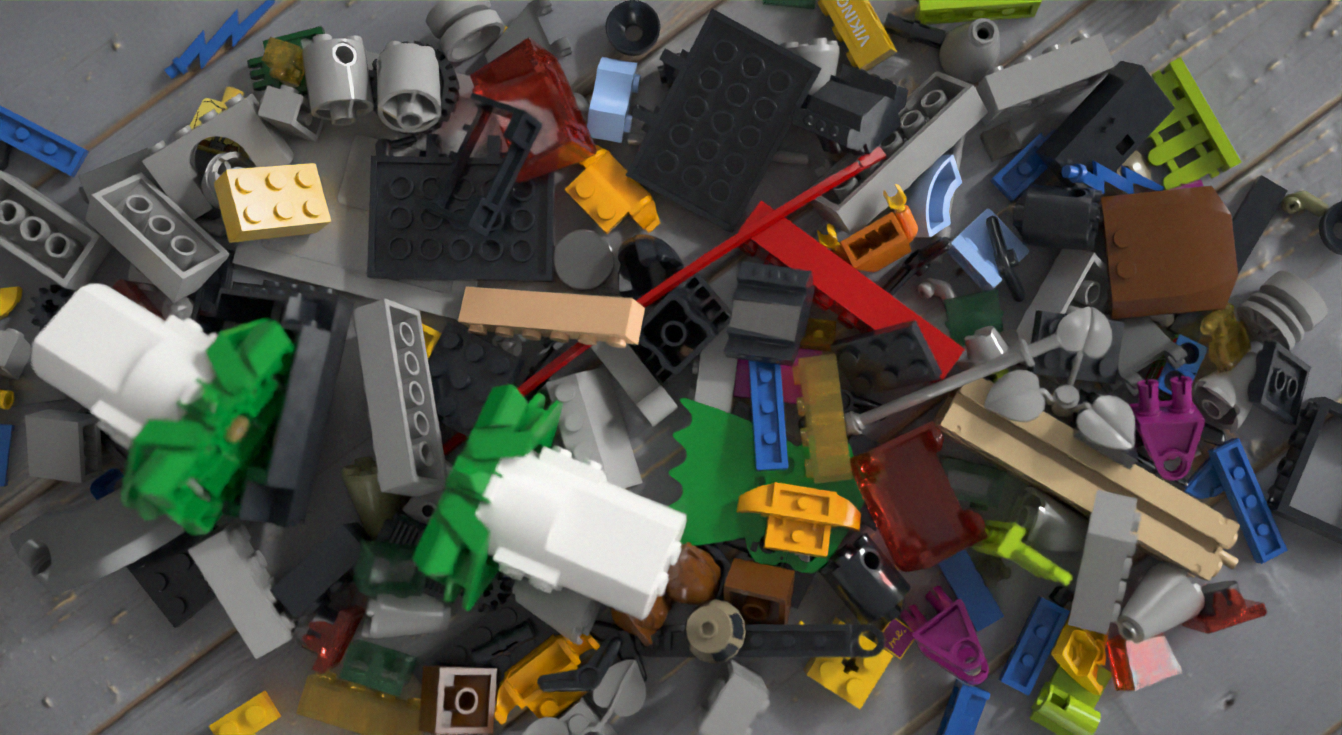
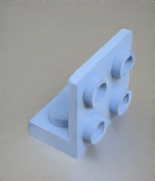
[947,209,1029,293]

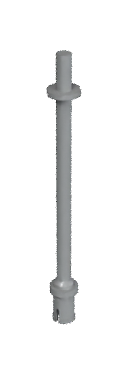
[822,333,1062,444]

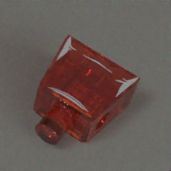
[1106,615,1182,691]

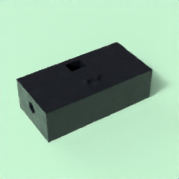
[1036,61,1175,190]

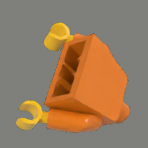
[817,184,918,273]

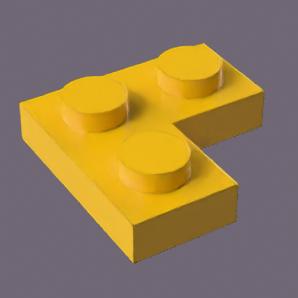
[209,690,281,735]

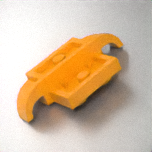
[564,137,660,234]
[737,482,861,558]
[494,634,600,725]

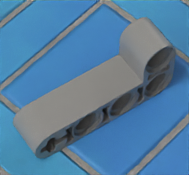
[591,341,678,427]

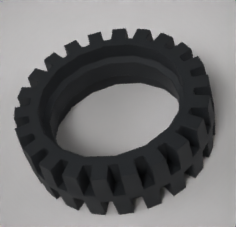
[369,41,460,135]

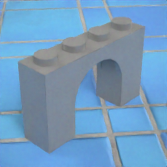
[142,93,295,220]

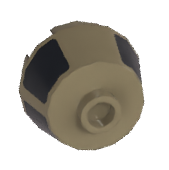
[684,600,746,664]

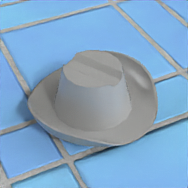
[954,326,1020,370]

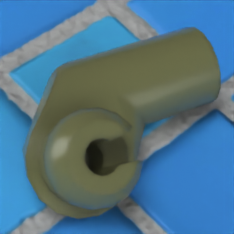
[1281,190,1329,217]

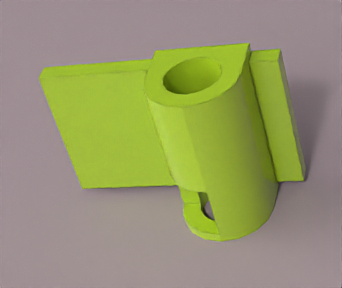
[1029,664,1113,735]

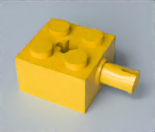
[797,617,894,709]

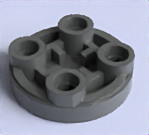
[553,230,614,291]

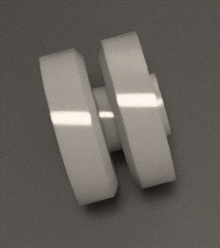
[425,0,505,62]

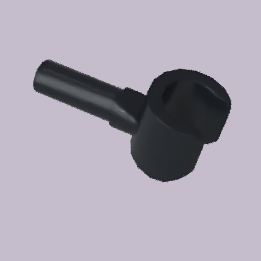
[375,135,417,156]
[1049,586,1074,608]

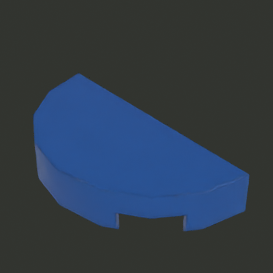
[1183,456,1224,499]

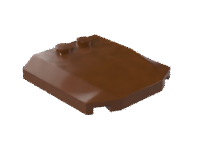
[1099,185,1238,320]

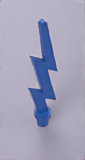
[164,0,275,79]
[1062,160,1165,194]

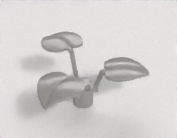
[985,307,1135,449]
[522,660,646,735]

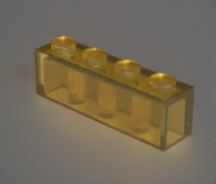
[792,353,852,484]
[296,670,425,735]

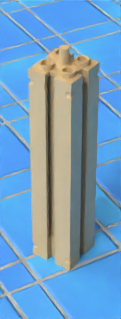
[929,378,1240,581]

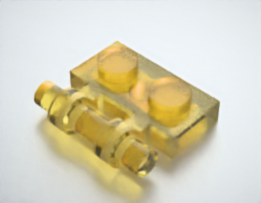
[1200,302,1252,373]

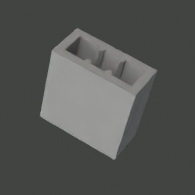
[25,409,103,483]

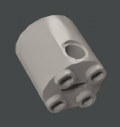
[302,34,374,126]
[377,41,441,132]

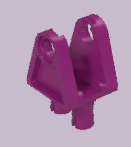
[1129,376,1205,481]
[900,586,989,685]

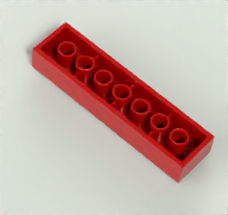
[738,200,965,384]

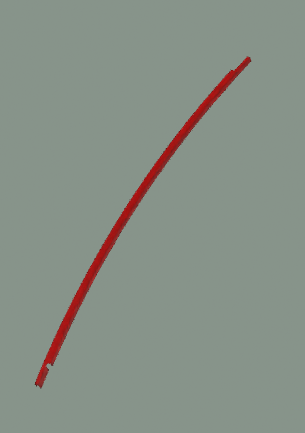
[442,146,886,456]

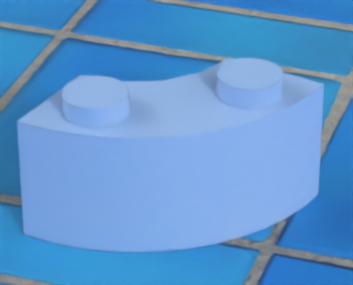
[586,57,641,143]
[903,155,962,237]

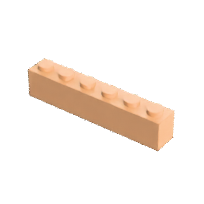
[458,287,645,348]

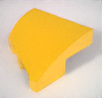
[1051,612,1109,695]

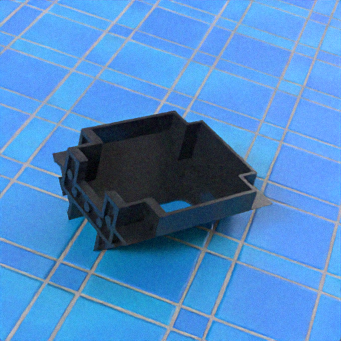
[195,280,354,529]

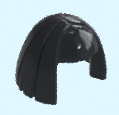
[618,234,684,302]

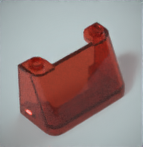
[470,37,597,183]
[849,421,988,572]

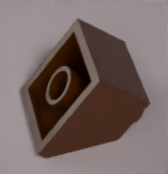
[724,558,795,625]
[418,666,497,735]

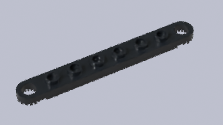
[635,624,885,658]

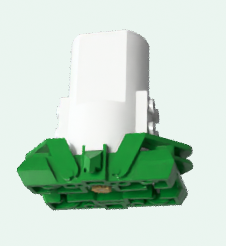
[31,284,295,535]
[412,384,686,620]

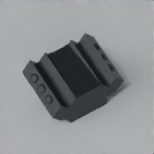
[792,64,908,156]
[723,261,815,367]
[628,272,732,388]

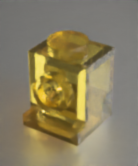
[262,37,305,86]

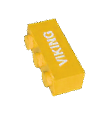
[817,0,897,71]

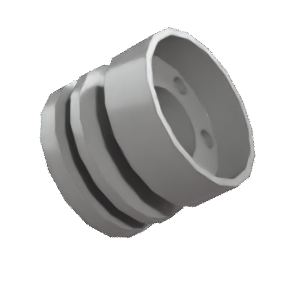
[1236,271,1328,351]

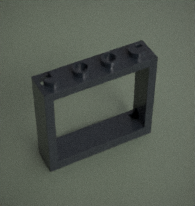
[1267,396,1342,544]

